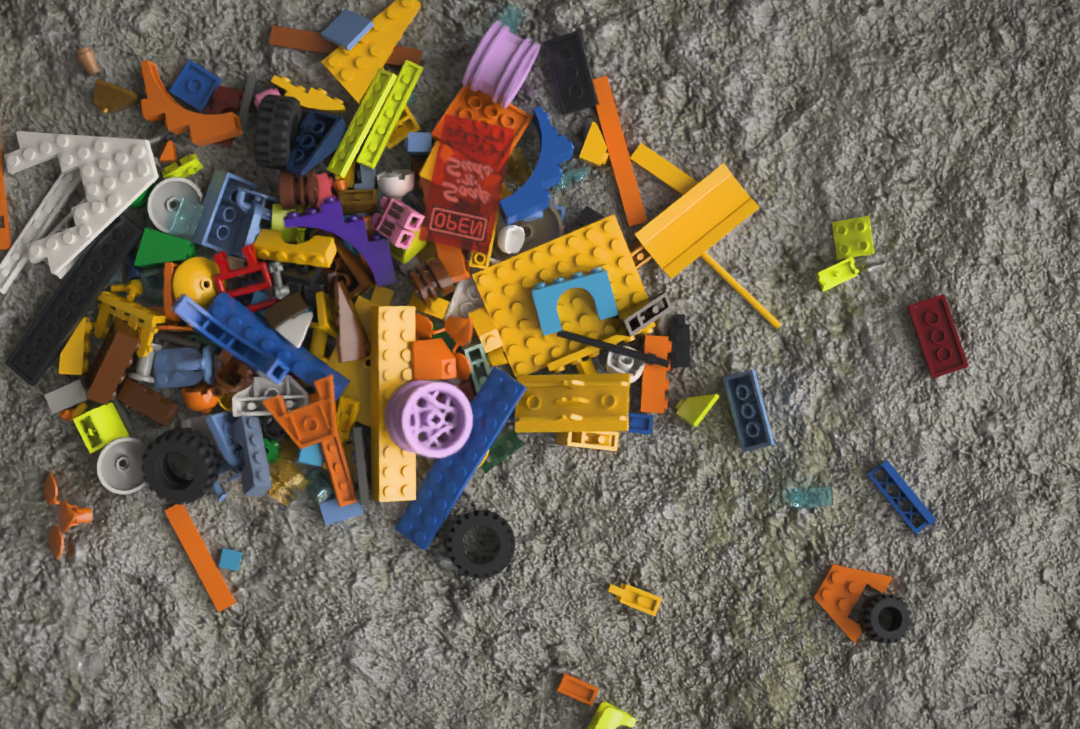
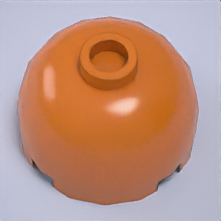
[181,381,221,414]

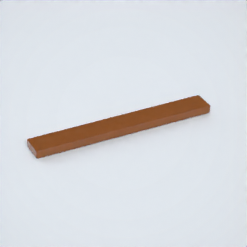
[269,25,422,67]

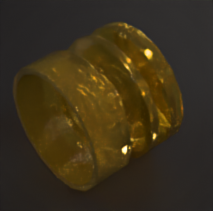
[267,455,311,506]

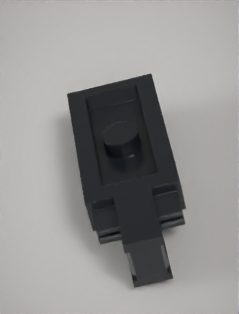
[670,314,690,367]

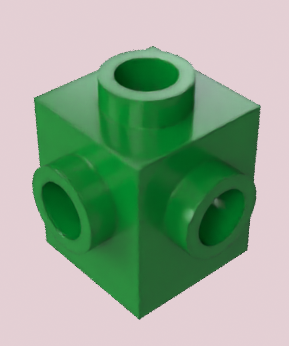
[263,438,282,465]

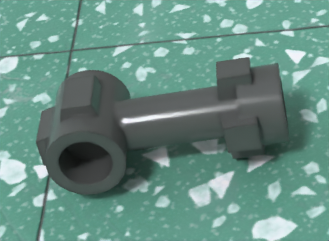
[268,262,290,299]

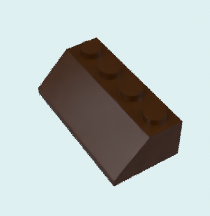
[84,316,141,406]

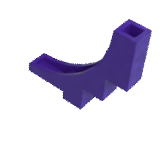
[283,196,396,287]

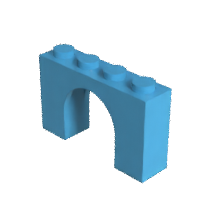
[530,266,618,335]

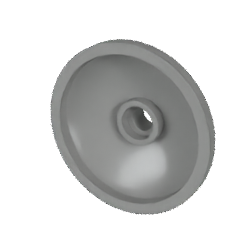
[147,177,204,234]
[96,437,148,494]

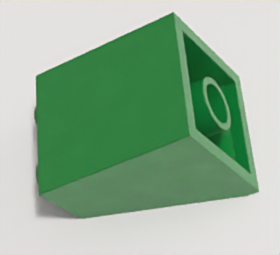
[134,228,198,269]

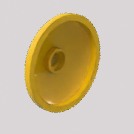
[172,257,227,312]

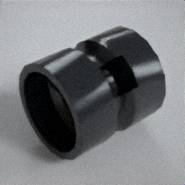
[263,415,288,439]

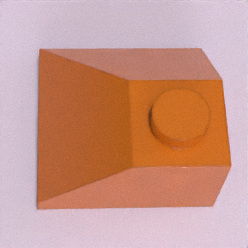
[411,338,456,380]

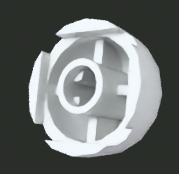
[376,169,415,200]
[605,346,645,383]

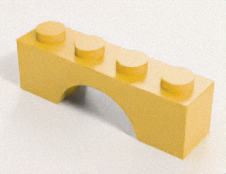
[254,229,337,268]

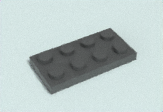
[350,427,373,506]

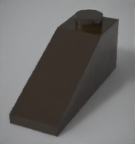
[611,291,673,337]

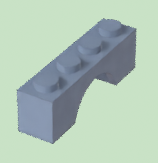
[231,415,272,497]

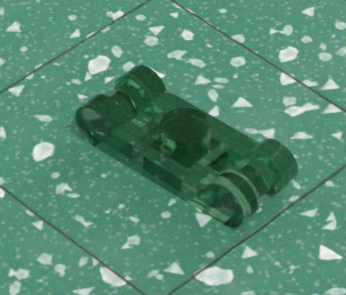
[481,429,525,473]

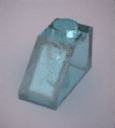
[790,486,833,508]

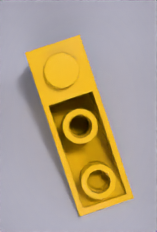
[59,317,93,376]

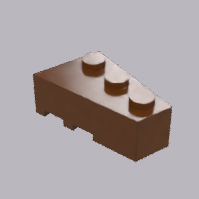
[117,378,182,427]

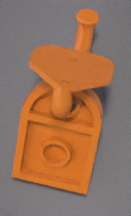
[138,262,194,338]

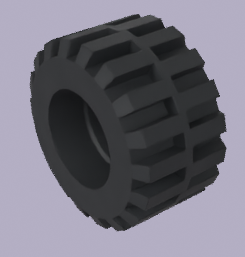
[858,594,913,643]

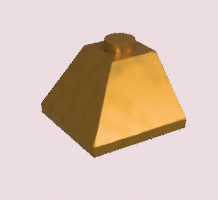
[93,79,141,114]

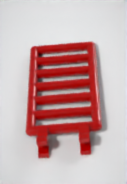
[213,243,300,380]

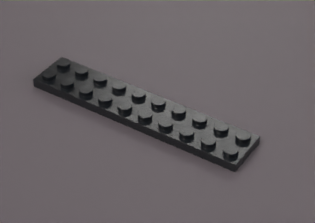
[5,213,144,386]

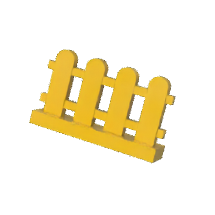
[93,291,166,357]

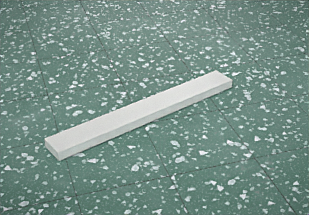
[0,168,82,294]

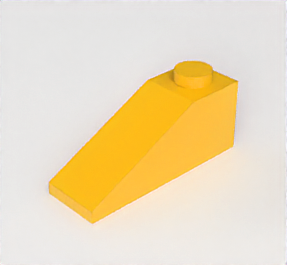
[556,432,619,451]

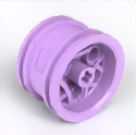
[462,20,540,109]
[385,380,472,458]

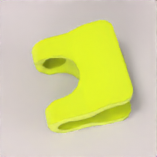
[587,701,637,729]

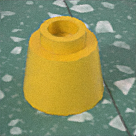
[485,346,509,367]

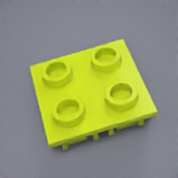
[271,204,310,244]
[832,216,875,260]

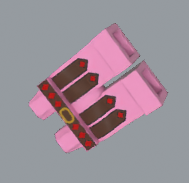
[371,197,425,249]

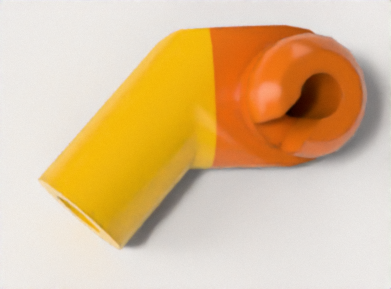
[59,402,88,421]

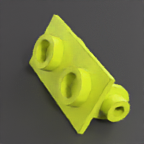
[162,153,204,179]

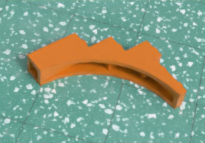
[140,60,243,147]

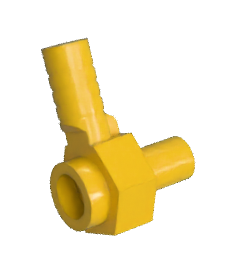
[111,279,144,301]

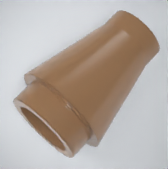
[76,46,100,77]

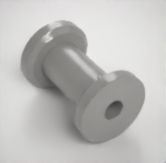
[127,343,162,383]

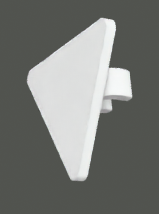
[276,312,313,348]

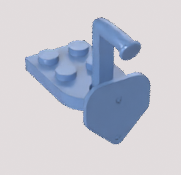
[232,187,301,258]
[153,345,219,389]
[206,411,245,502]

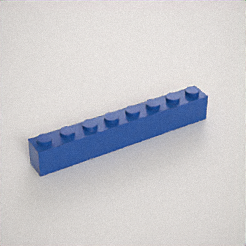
[207,292,351,402]

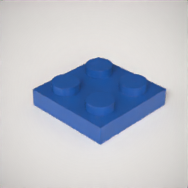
[169,59,223,113]

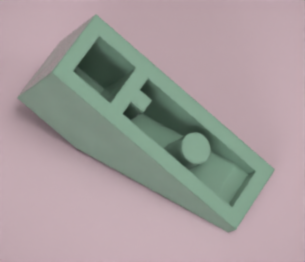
[459,336,490,394]

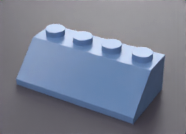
[189,169,257,256]
[723,369,774,452]

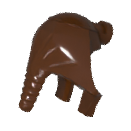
[211,349,255,397]

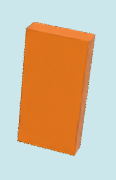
[556,672,599,706]

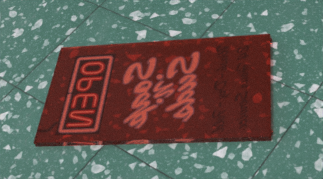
[419,114,515,255]

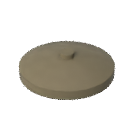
[492,202,564,261]

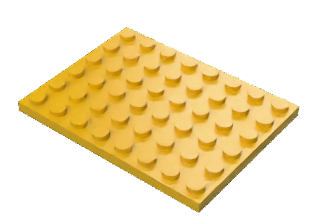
[472,214,656,380]

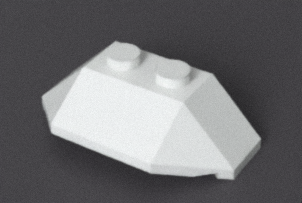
[232,375,309,417]

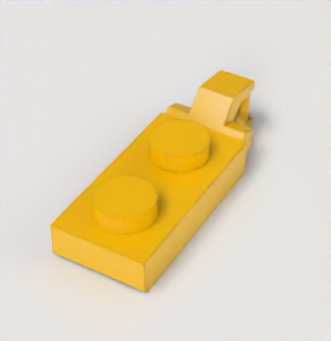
[336,395,361,448]
[607,583,662,616]

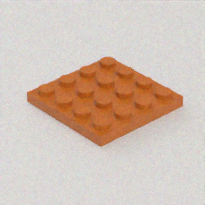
[431,85,534,176]

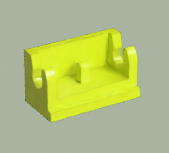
[815,257,859,292]

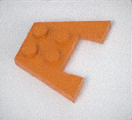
[262,374,337,449]
[813,564,893,644]

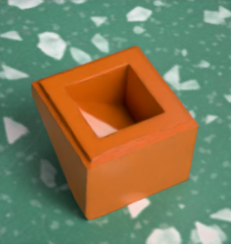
[159,141,177,164]

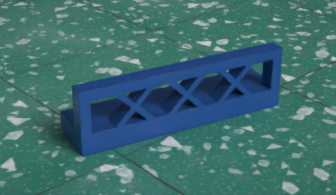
[866,460,936,534]

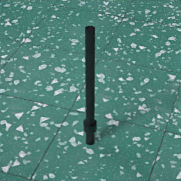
[557,330,670,368]

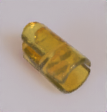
[506,147,533,186]

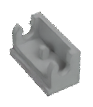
[44,377,87,414]

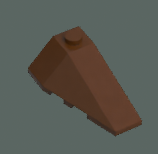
[309,228,376,301]

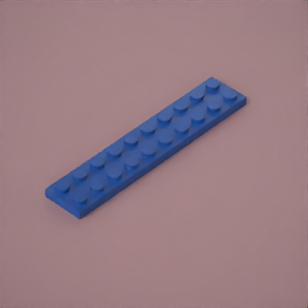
[394,366,527,550]

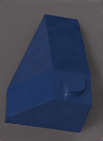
[286,109,348,176]

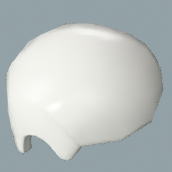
[497,225,525,254]

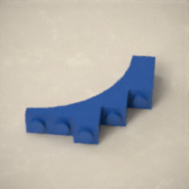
[498,106,574,225]
[171,293,290,385]

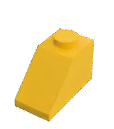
[579,122,609,168]
[408,292,450,321]
[467,306,503,353]

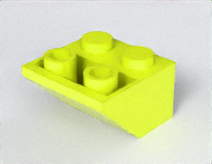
[73,402,130,454]

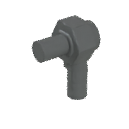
[145,120,176,145]

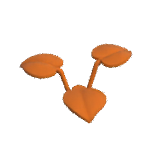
[415,313,473,380]
[44,471,92,560]

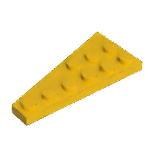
[321,0,421,105]

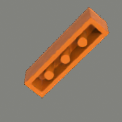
[639,335,672,414]

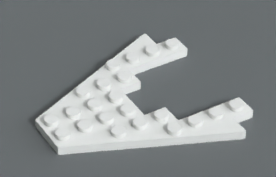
[4,131,159,275]

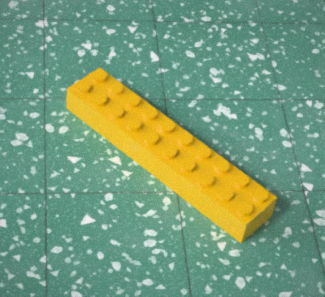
[370,306,416,502]

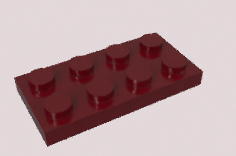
[907,294,969,379]

